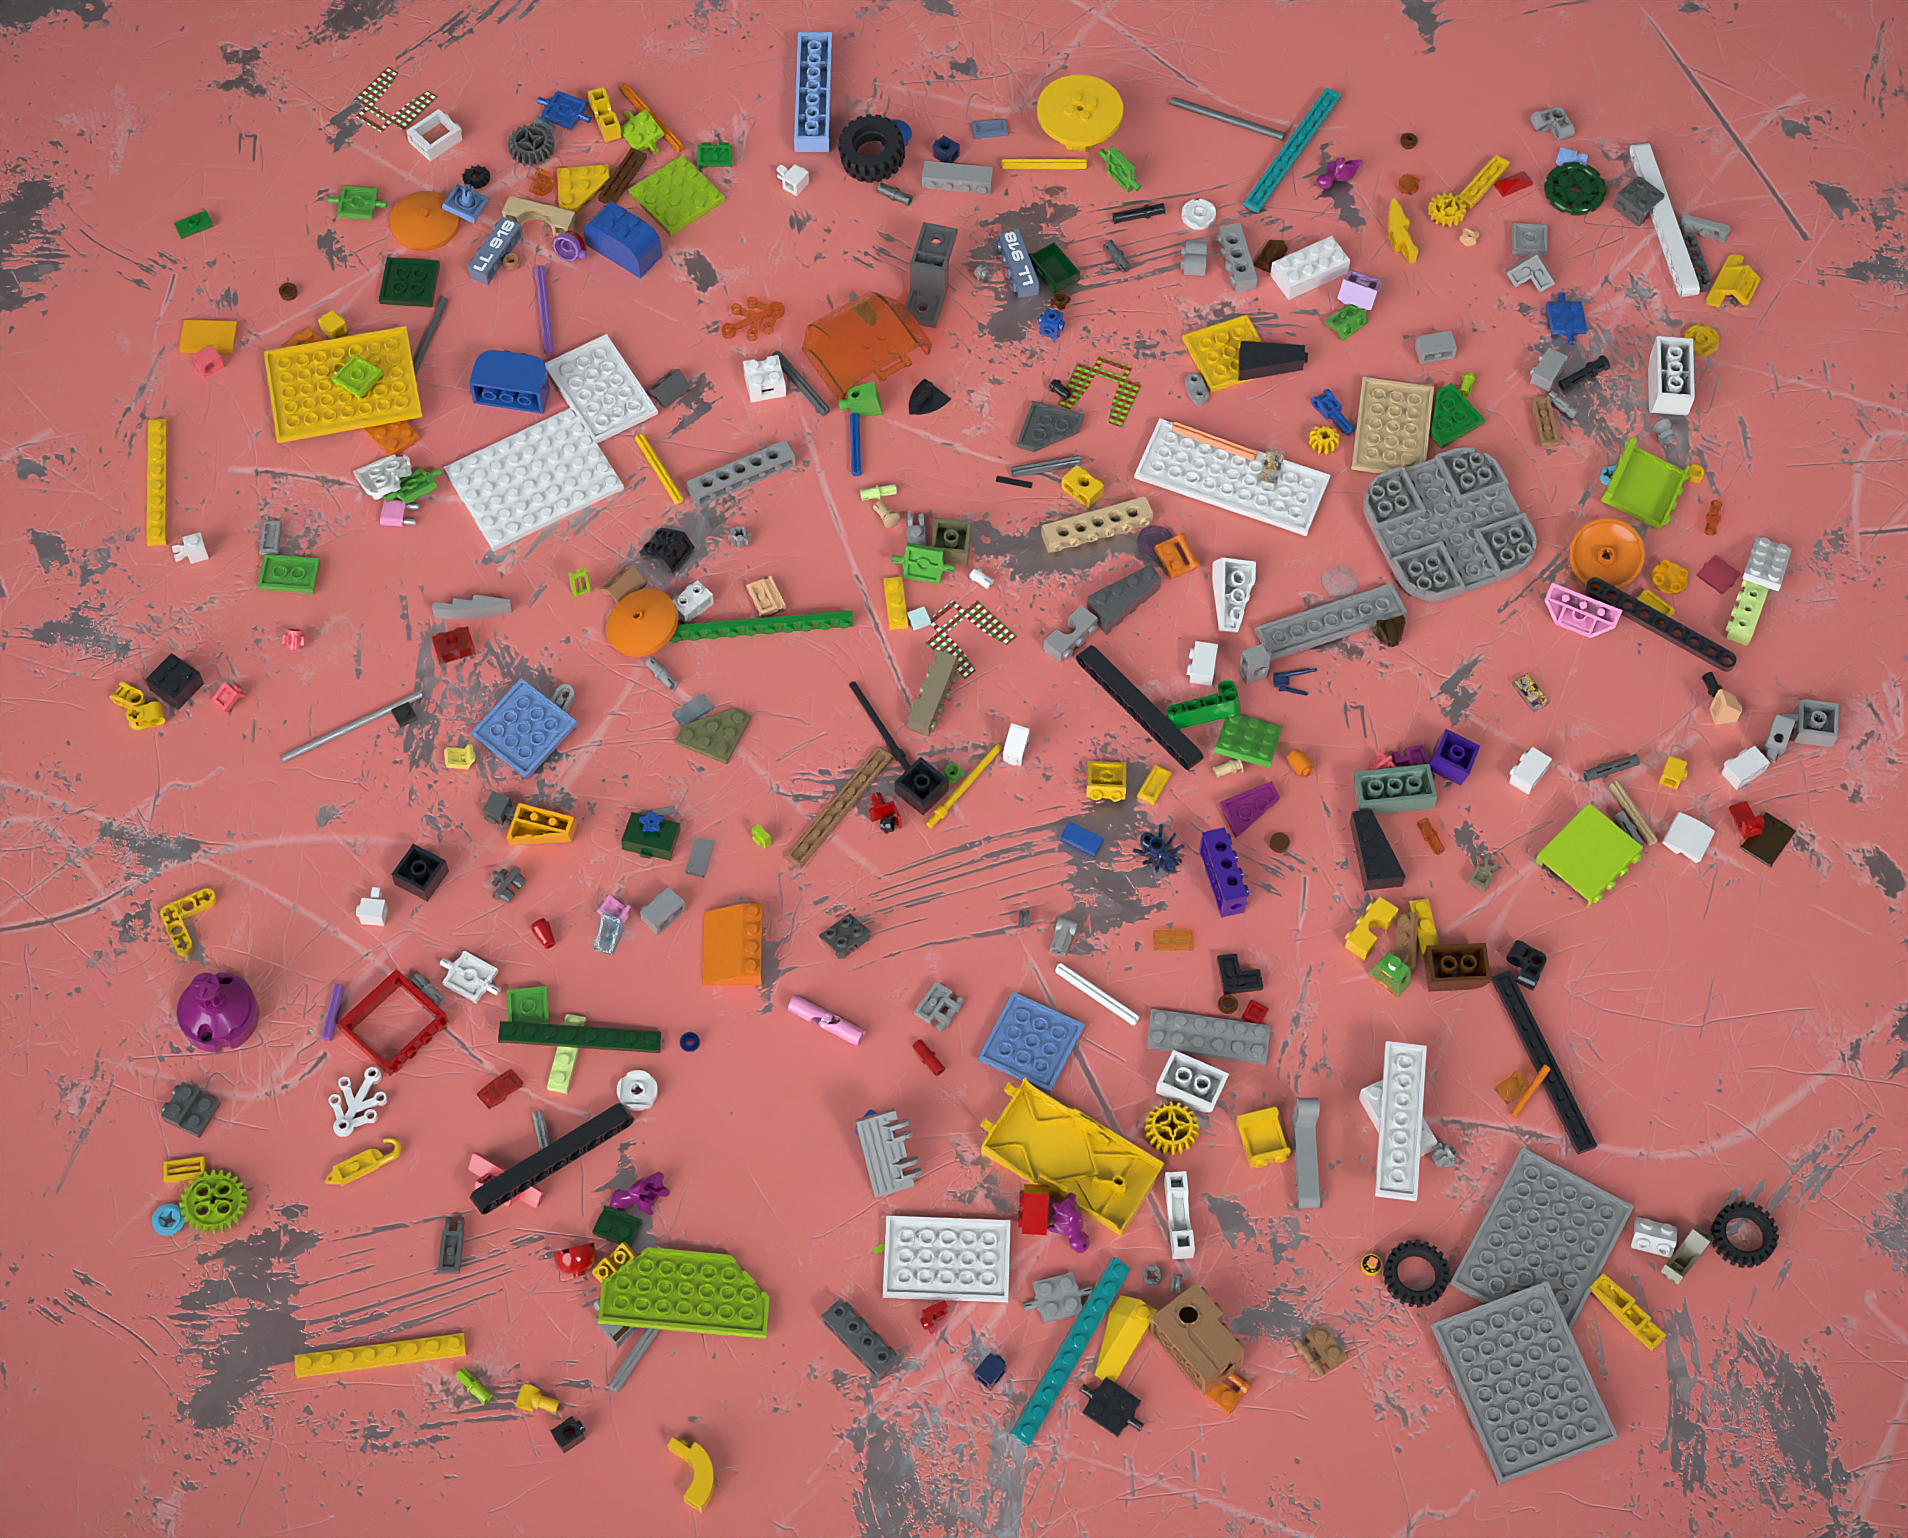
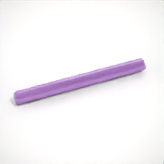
[535,265,554,355]

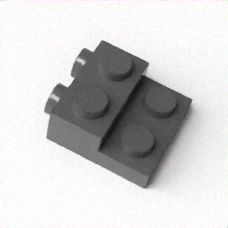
[161,1082,221,1138]

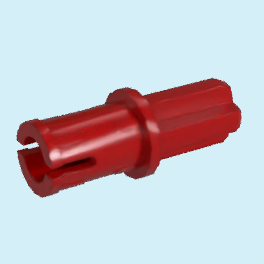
[913,1039,946,1076]

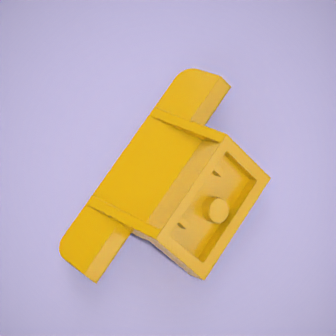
[1706,254,1761,307]

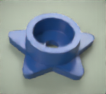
[639,810,664,832]

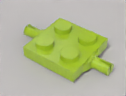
[620,109,665,154]

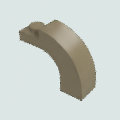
[1661,1225,1714,1285]

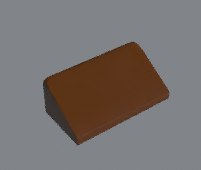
[1254,240,1288,273]

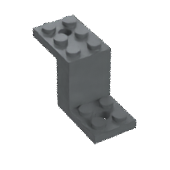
[901,222,958,328]

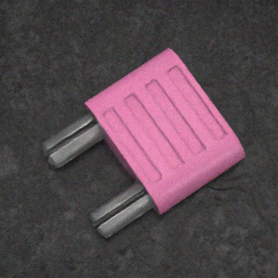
[380,499,419,527]

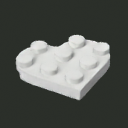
[353,455,412,499]

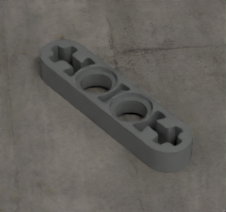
[1682,233,1712,292]

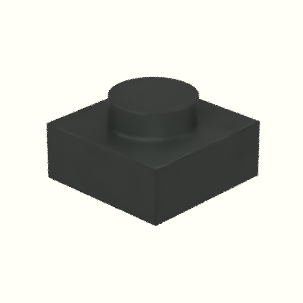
[391,702,418,728]

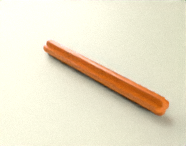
[620,83,685,152]

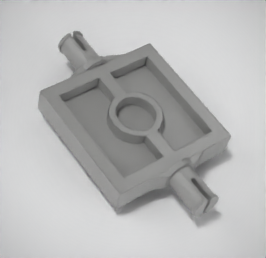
[1023,1272,1092,1324]

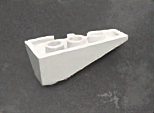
[1212,558,1256,633]

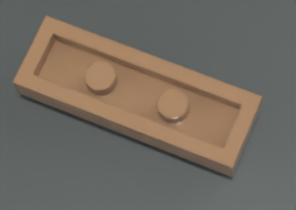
[1531,397,1559,447]
[1395,912,1418,969]

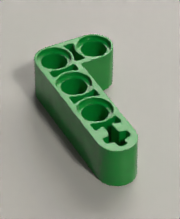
[1166,680,1241,729]

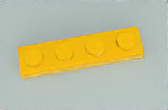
[1458,154,1510,209]

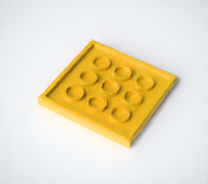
[1182,314,1262,393]

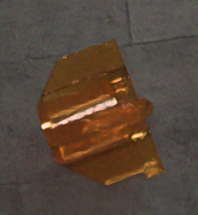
[529,167,555,196]

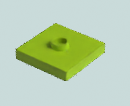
[332,354,383,399]

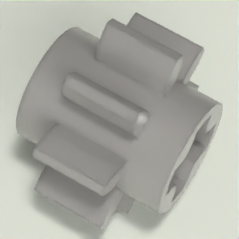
[728,525,751,549]
[1432,1142,1458,1168]

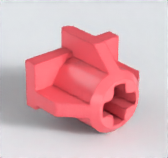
[1369,750,1396,770]

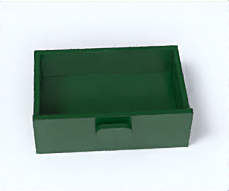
[1028,242,1080,294]
[621,812,681,861]

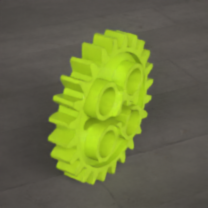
[179,1169,249,1235]

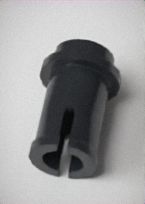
[1049,379,1072,400]
[1702,672,1722,697]

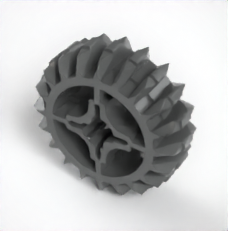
[508,123,555,166]

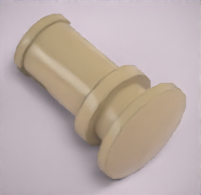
[873,500,900,528]
[1213,759,1244,778]

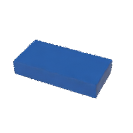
[1060,821,1104,856]

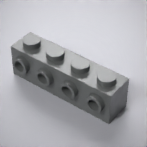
[821,1299,897,1381]

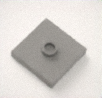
[1512,222,1548,256]

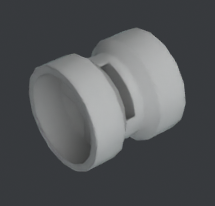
[1653,419,1677,444]

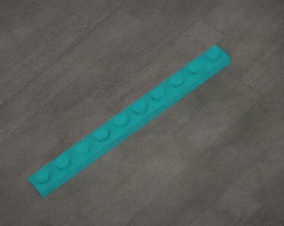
[1243,87,1341,213]
[1010,1257,1131,1446]

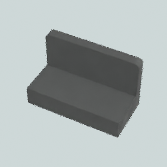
[646,369,690,408]

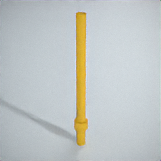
[926,744,1002,829]

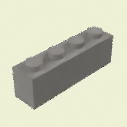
[922,161,993,194]

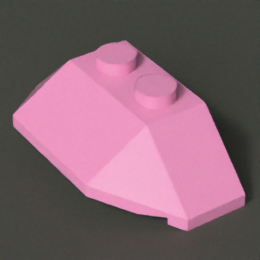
[1545,583,1622,638]

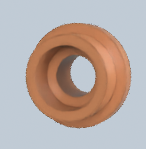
[503,253,521,270]

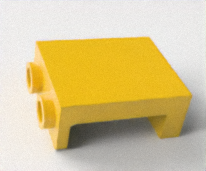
[1236,1106,1291,1168]

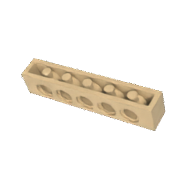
[1041,496,1153,553]

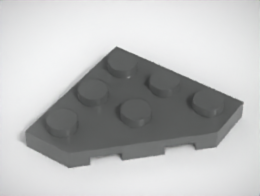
[1016,401,1084,452]

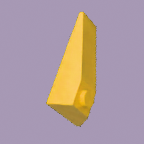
[1094,1295,1158,1383]

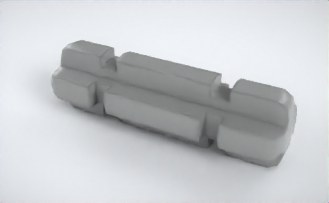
[1547,391,1578,418]
[532,1111,550,1149]

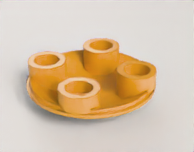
[1651,560,1688,594]

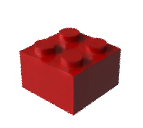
[1018,1184,1049,1235]

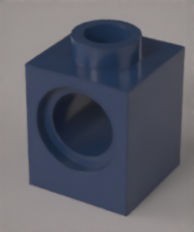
[932,135,960,163]
[974,1353,1007,1391]

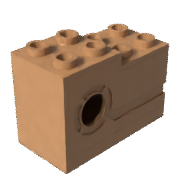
[1150,1283,1245,1396]

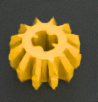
[1309,424,1340,455]

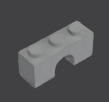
[1043,605,1098,663]

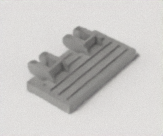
[855,1108,922,1198]

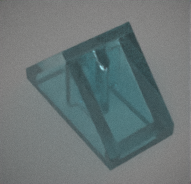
[594,912,624,955]

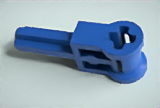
[1311,389,1354,435]

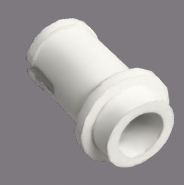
[969,568,994,590]

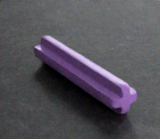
[321,984,345,1041]

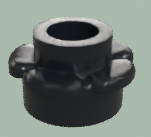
[880,815,895,834]

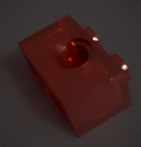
[431,626,476,665]

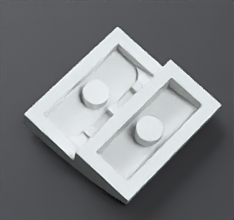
[1662,812,1715,863]

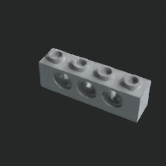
[1217,223,1258,292]

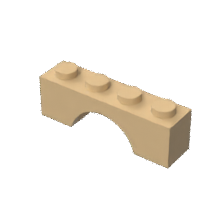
[502,196,577,236]

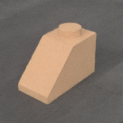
[1710,689,1742,725]

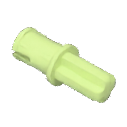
[860,484,897,501]

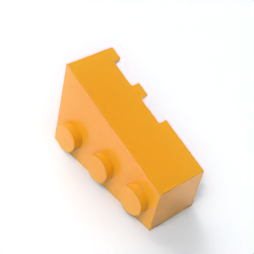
[506,803,577,846]

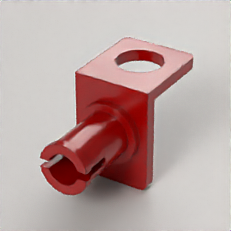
[869,792,902,829]

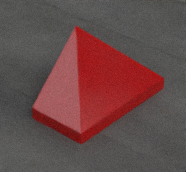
[1494,171,1533,197]

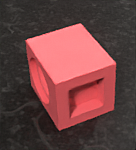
[193,345,224,377]

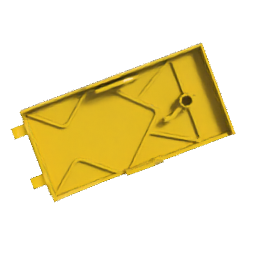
[980,1077,1165,1236]

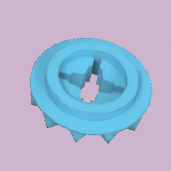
[152,1204,185,1236]

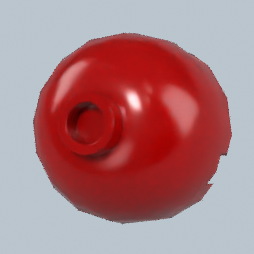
[553,1242,596,1277]

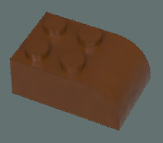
[1423,943,1491,992]

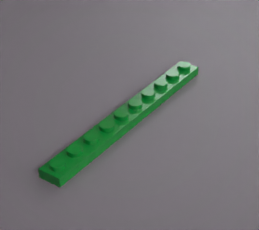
[669,610,853,642]

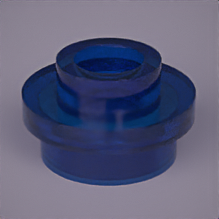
[680,1032,700,1052]

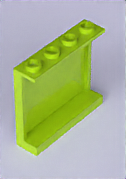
[1600,437,1690,530]
[1536,803,1643,907]

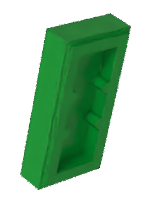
[174,211,214,239]

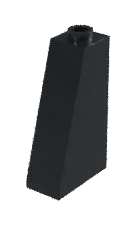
[1238,341,1308,381]

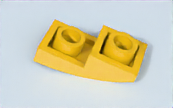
[592,1242,637,1284]

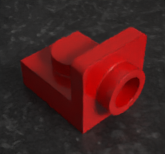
[920,1300,948,1334]

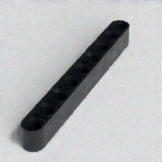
[1586,577,1737,672]
[1076,645,1204,770]
[470,1103,634,1215]

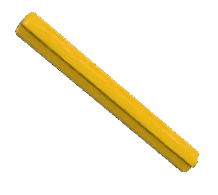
[1002,159,1087,169]
[635,433,684,505]

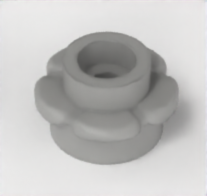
[974,264,989,281]

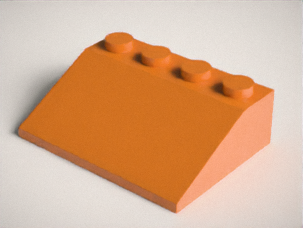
[702,903,763,985]

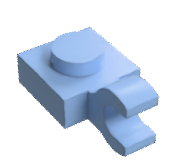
[1555,147,1588,166]

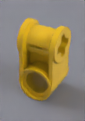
[109,681,148,713]
[126,701,165,730]

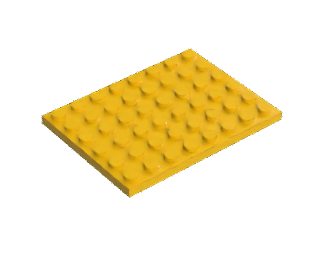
[264,326,423,443]

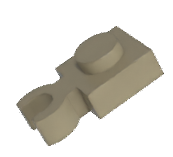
[1467,856,1499,892]

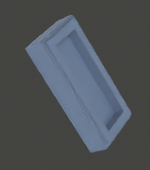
[972,119,1008,139]

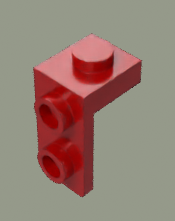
[1729,801,1764,839]

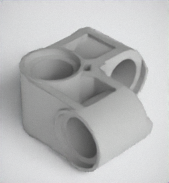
[1530,107,1575,141]

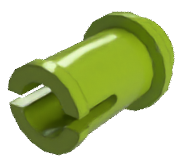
[1459,372,1476,396]

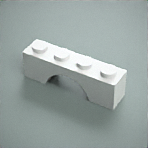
[1164,1171,1195,1259]

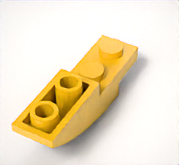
[1387,198,1418,264]

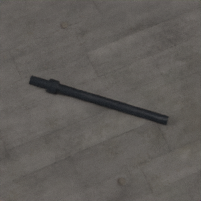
[849,681,910,771]

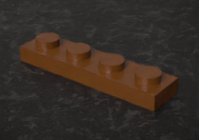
[598,148,647,204]

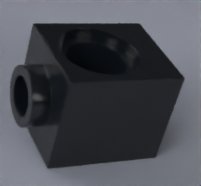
[551,1416,586,1453]

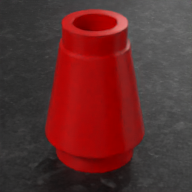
[531,918,556,949]

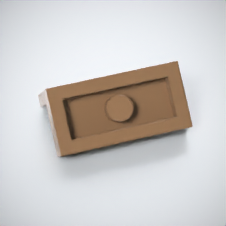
[600,565,646,603]

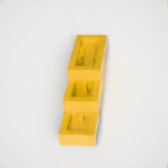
[1589,1273,1666,1352]

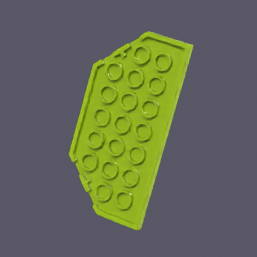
[598,1247,770,1339]

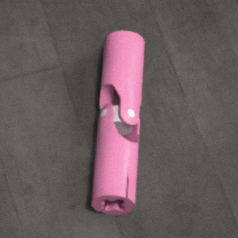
[788,995,866,1046]

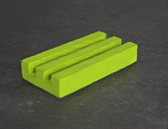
[568,567,591,597]

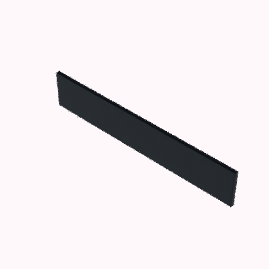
[996,476,1033,488]

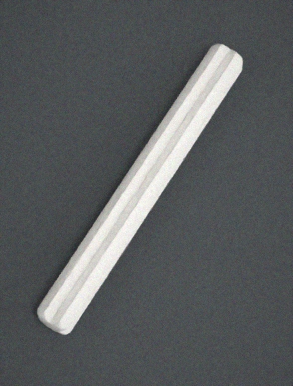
[1055,963,1140,1025]

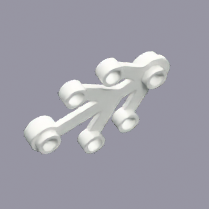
[328,1067,387,1137]

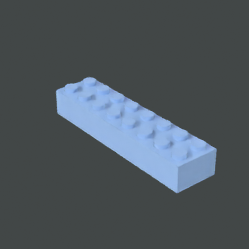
[794,32,832,152]

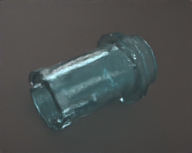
[533,116,555,134]

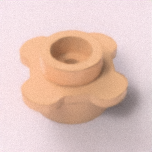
[1459,228,1479,246]

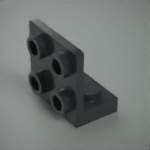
[639,527,695,573]

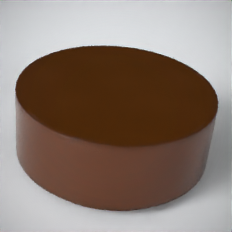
[279,283,298,301]
[1270,833,1290,853]

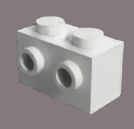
[672,580,714,624]

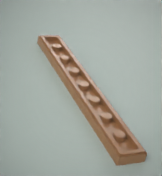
[785,746,893,869]

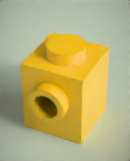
[318,310,348,339]
[1659,756,1688,790]

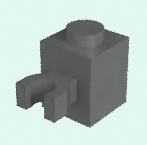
[482,791,517,825]

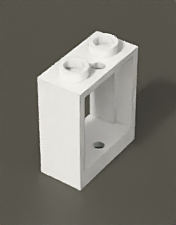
[407,109,462,162]

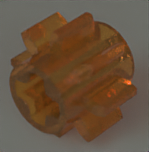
[1398,173,1420,195]

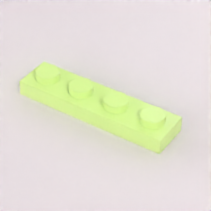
[547,1014,587,1094]

